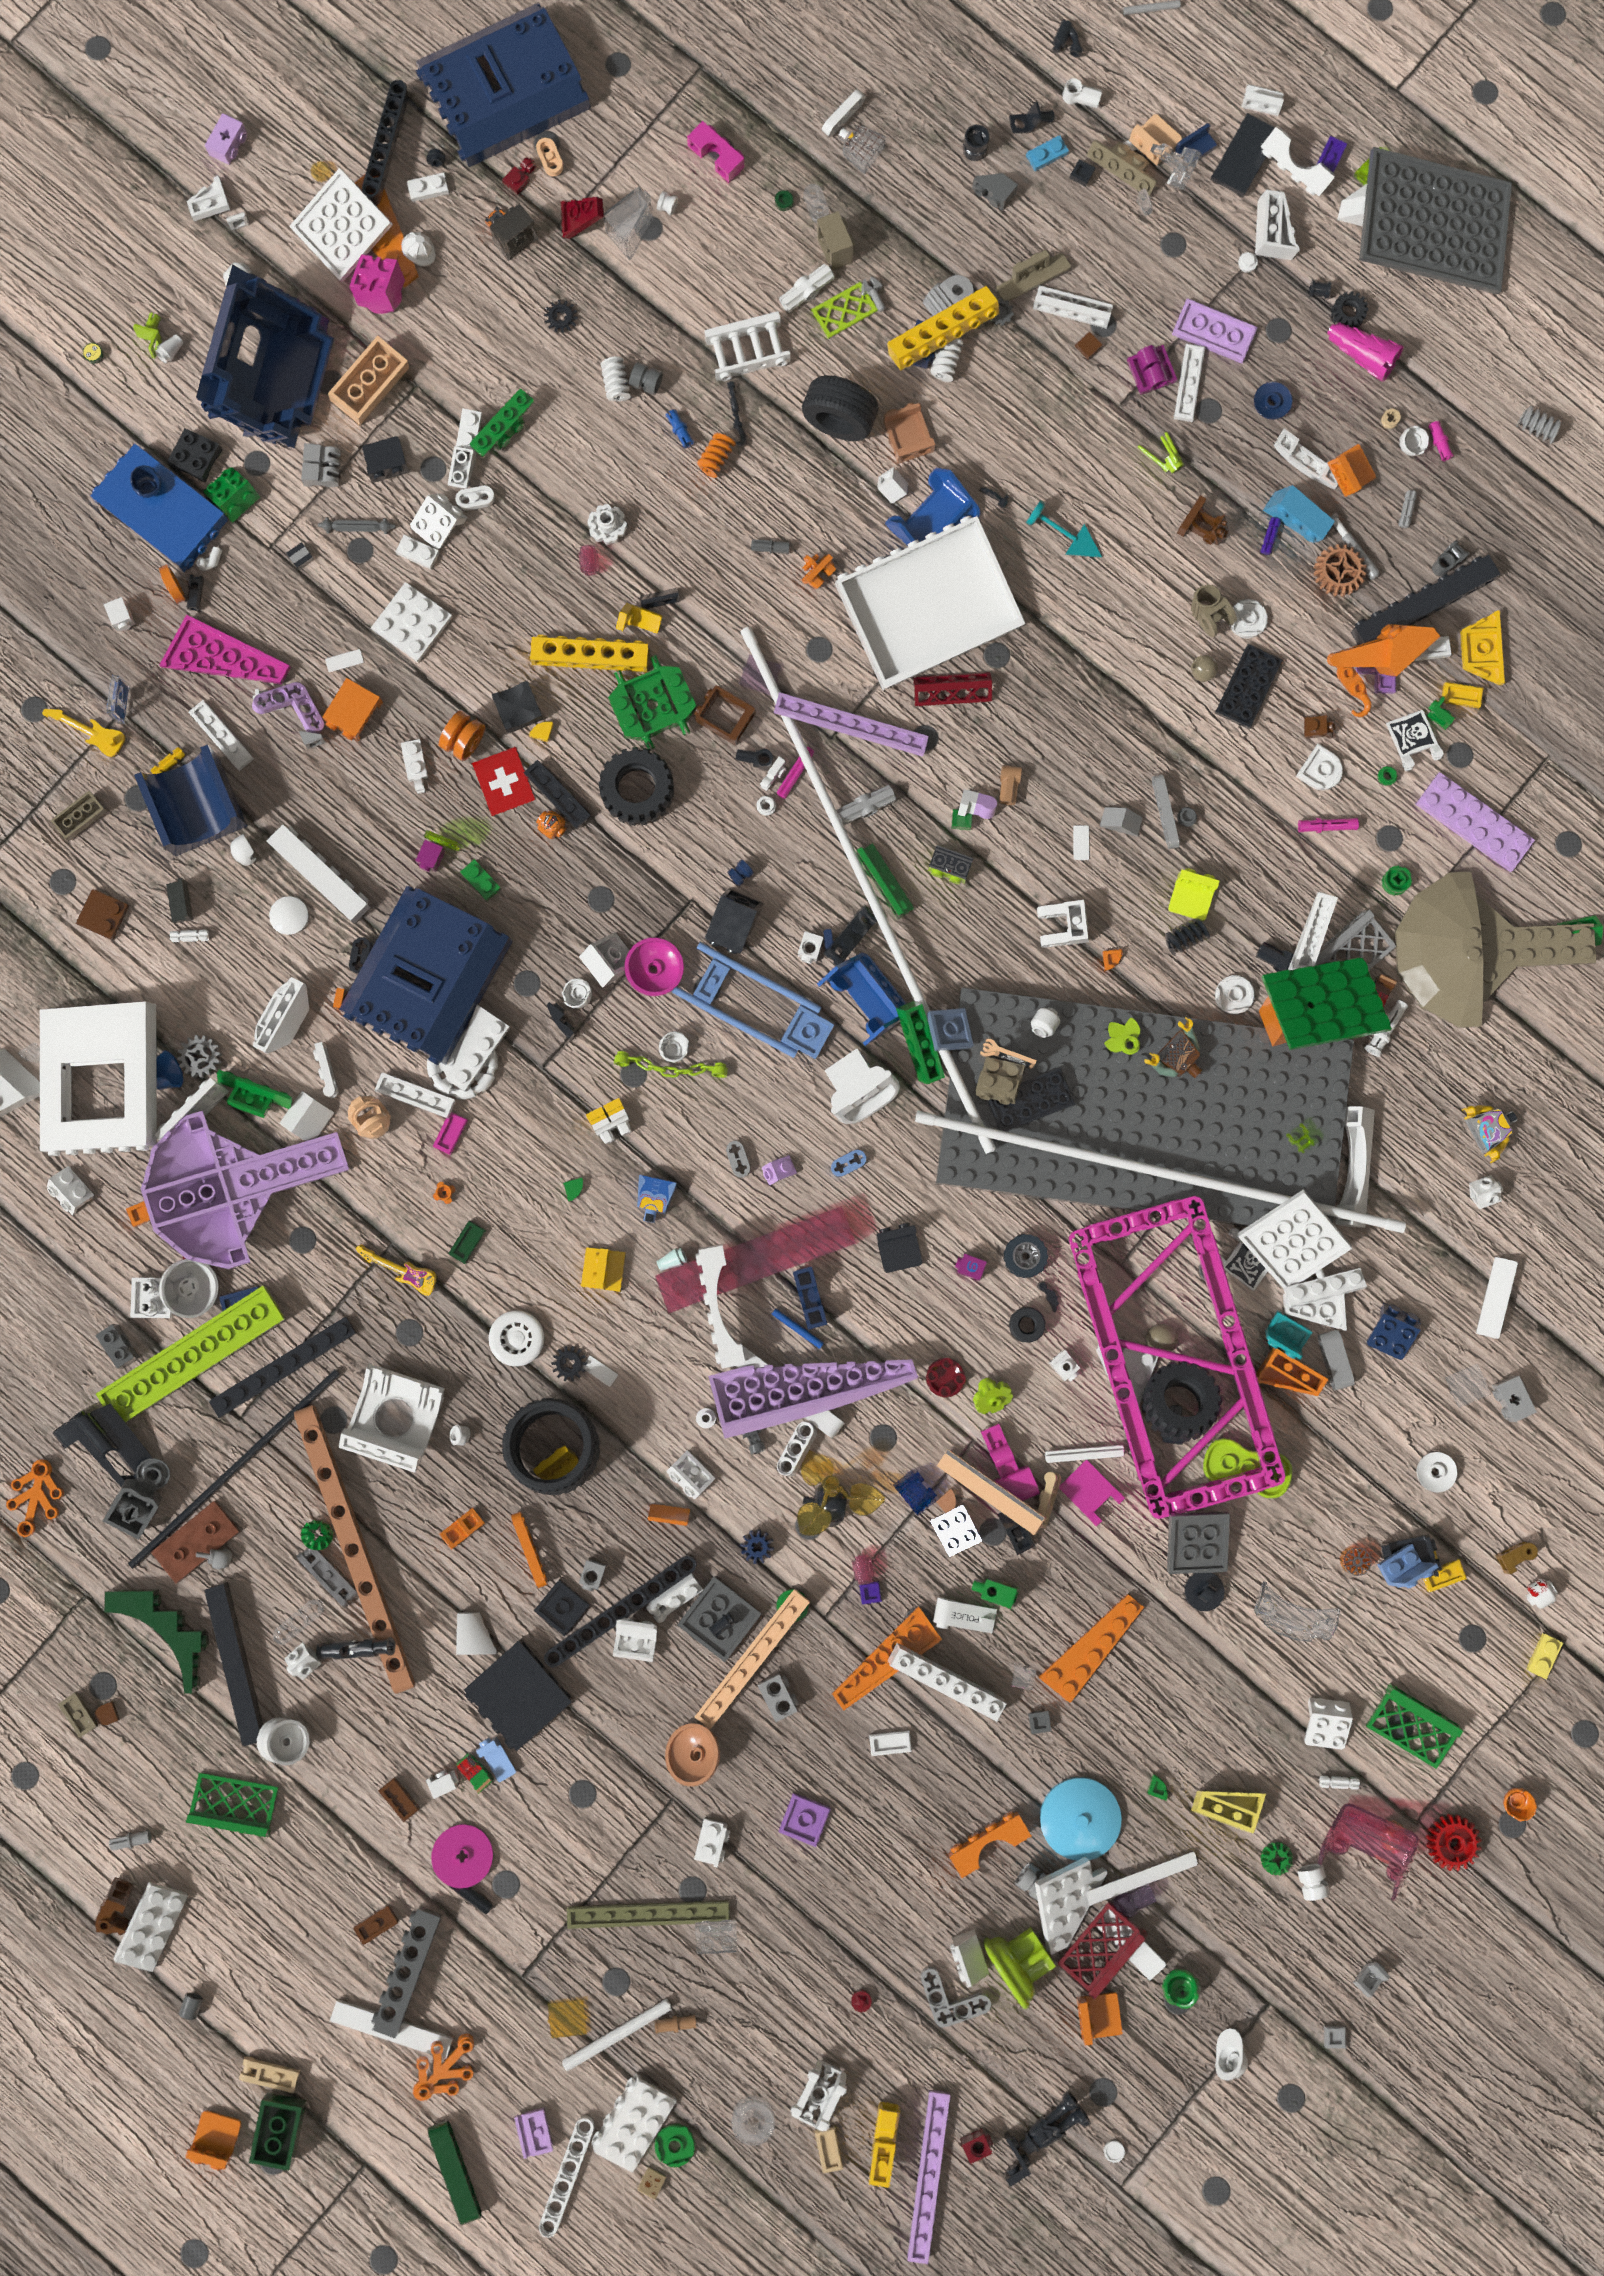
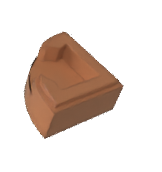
[936,1488,956,1513]

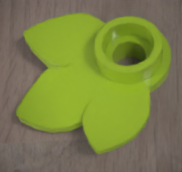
[1104,1018,1140,1055]

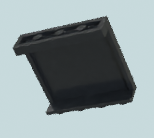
[464,1639,573,1752]

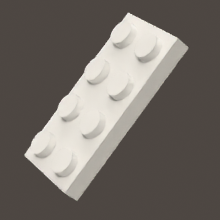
[154,1078,229,1141]
[113,1882,188,1972]

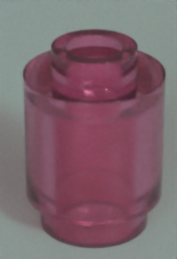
[579,545,600,576]
[851,1554,875,1585]

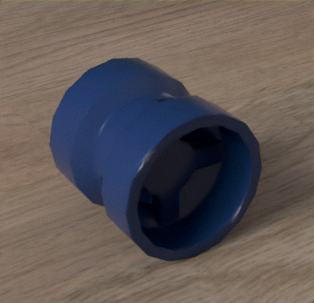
[727,859,754,887]

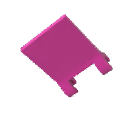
[1059,1460,1125,1526]

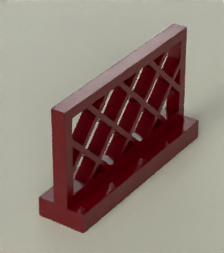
[1057,1901,1148,2000]

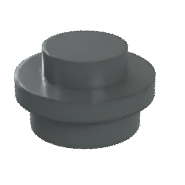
[1177,807,1197,827]

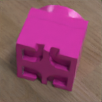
[349,254,405,314]

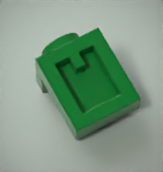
[1427,696,1455,730]

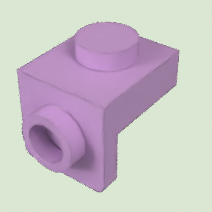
[762,1155,797,1185]

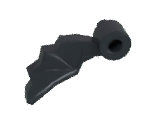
[979,487,1009,509]
[1037,1282,1059,1312]

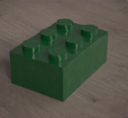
[249,2092,307,2171]

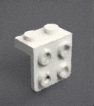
[411,493,467,549]
[613,1618,657,1662]
[1304,1697,1353,1749]

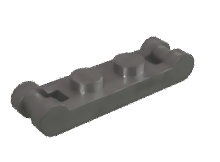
[296,1548,358,1608]

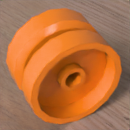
[438,710,485,762]

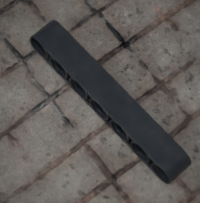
[362,80,408,206]

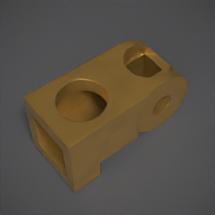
[1495,1542,1538,1575]

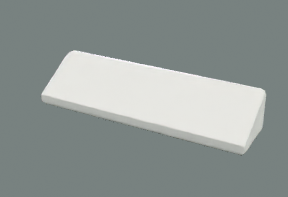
[1476,1257,1518,1339]
[1091,1906,1166,1980]

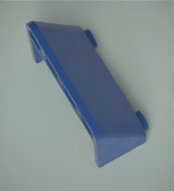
[885,468,980,546]

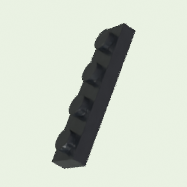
[523,760,591,830]

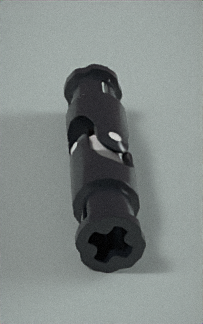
[316,1637,396,1661]

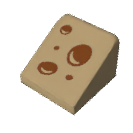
[637,2166,666,2200]

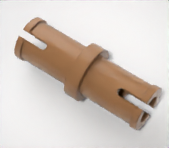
[654,2015,696,2034]

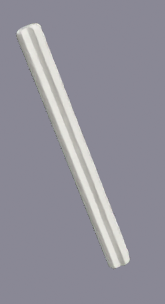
[562,1999,672,2071]

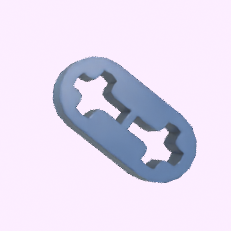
[831,1150,866,1177]

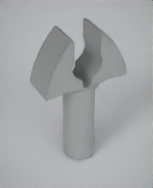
[861,276,885,312]

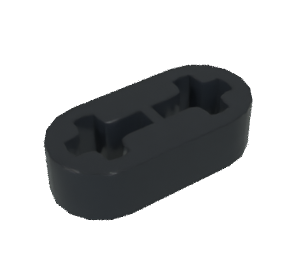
[349,937,372,975]

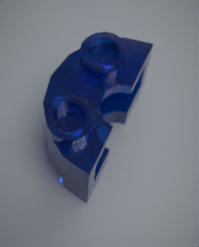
[893,1470,937,1516]

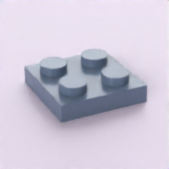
[927,1008,974,1051]

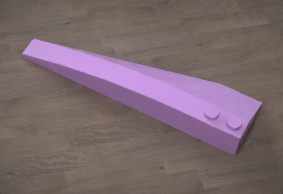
[708,1359,918,1439]

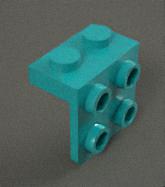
[1265,1310,1313,1359]

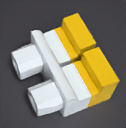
[586,1098,632,1145]

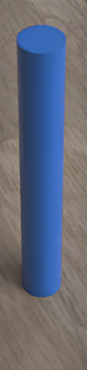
[771,1308,824,1349]

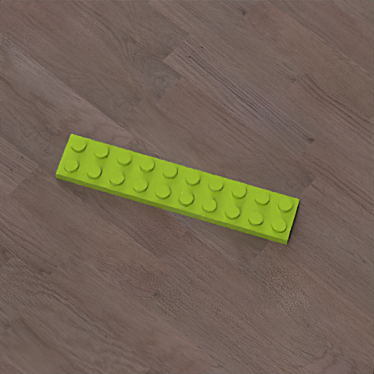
[96,1286,286,1423]

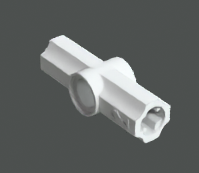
[779,264,834,313]

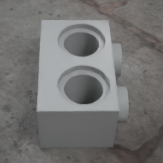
[758,1672,799,1722]

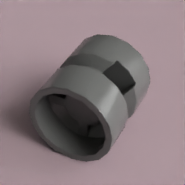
[629,362,663,396]

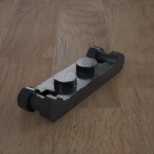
[823,905,877,966]

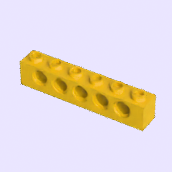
[887,286,999,371]
[530,635,649,672]

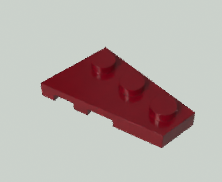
[561,197,604,240]

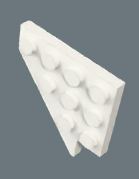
[1035,1857,1107,1955]

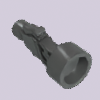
[743,1430,766,1455]

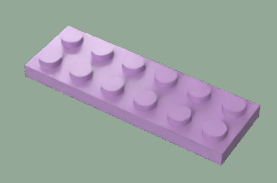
[1415,772,1535,872]

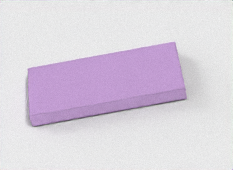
[1172,298,1258,364]

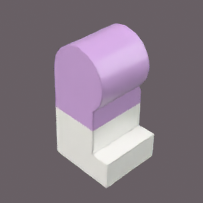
[958,789,997,819]

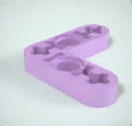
[252,682,324,734]

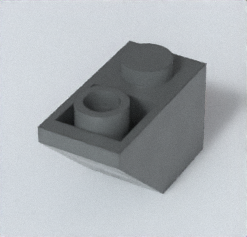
[972,173,1018,210]

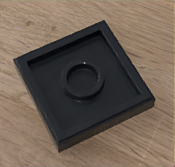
[534,1579,590,1636]

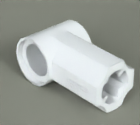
[1062,78,1102,108]

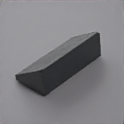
[640,588,680,609]

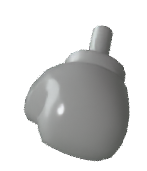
[196,1549,232,1570]

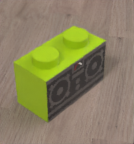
[928,845,974,884]

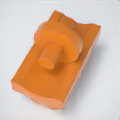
[801,554,837,589]

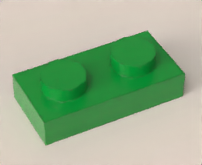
[460,859,501,902]

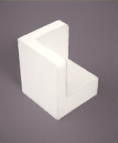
[877,467,908,503]

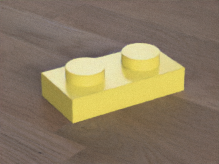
[1526,1633,1563,1679]

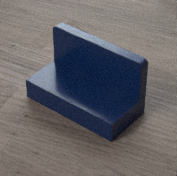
[1174,123,1217,169]

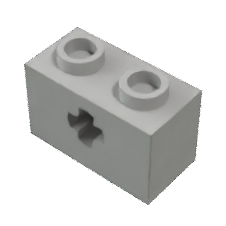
[1492,1376,1537,1422]

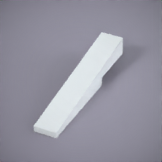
[1288,892,1338,970]

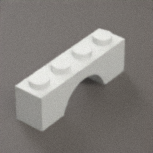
[1261,125,1335,196]

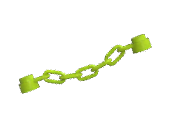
[614,1051,728,1078]

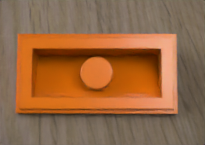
[648,1504,690,1526]

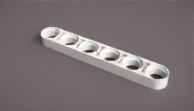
[539,2115,594,2238]

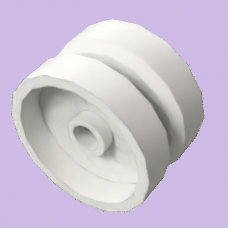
[257,1717,310,1766]

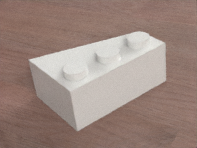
[1255,190,1300,260]

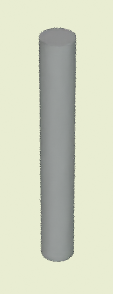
[1123,0,1180,15]

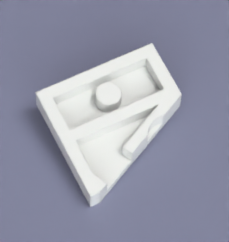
[187,176,230,221]

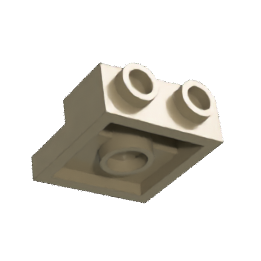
[976,1057,1025,1104]

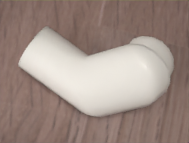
[196,547,222,571]

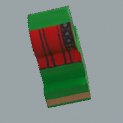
[456,1752,495,1794]

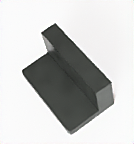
[166,878,193,923]

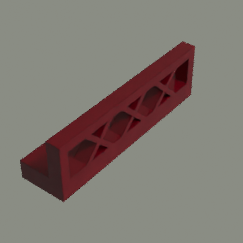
[913,672,992,706]

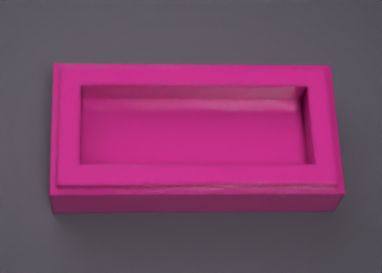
[432,1112,468,1155]

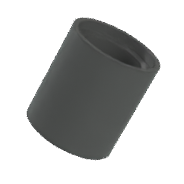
[179,1992,203,2020]

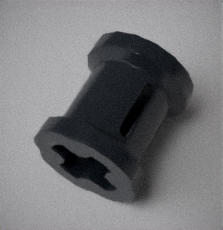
[1308,279,1331,299]

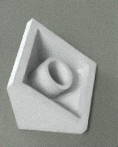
[279,1091,334,1141]

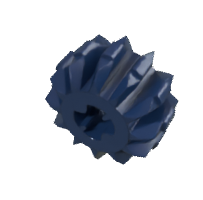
[740,1529,774,1564]

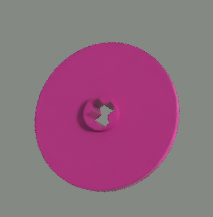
[431,1825,493,1888]

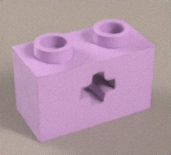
[205,113,247,165]

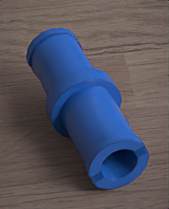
[666,409,694,448]

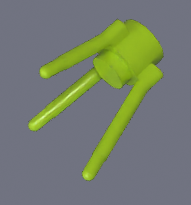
[1138,432,1184,474]

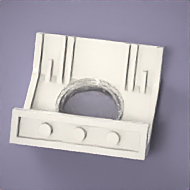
[339,1364,445,1472]

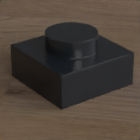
[1069,159,1096,187]

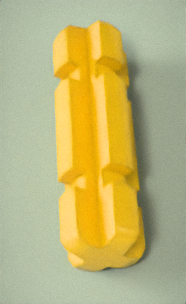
[150,747,185,774]

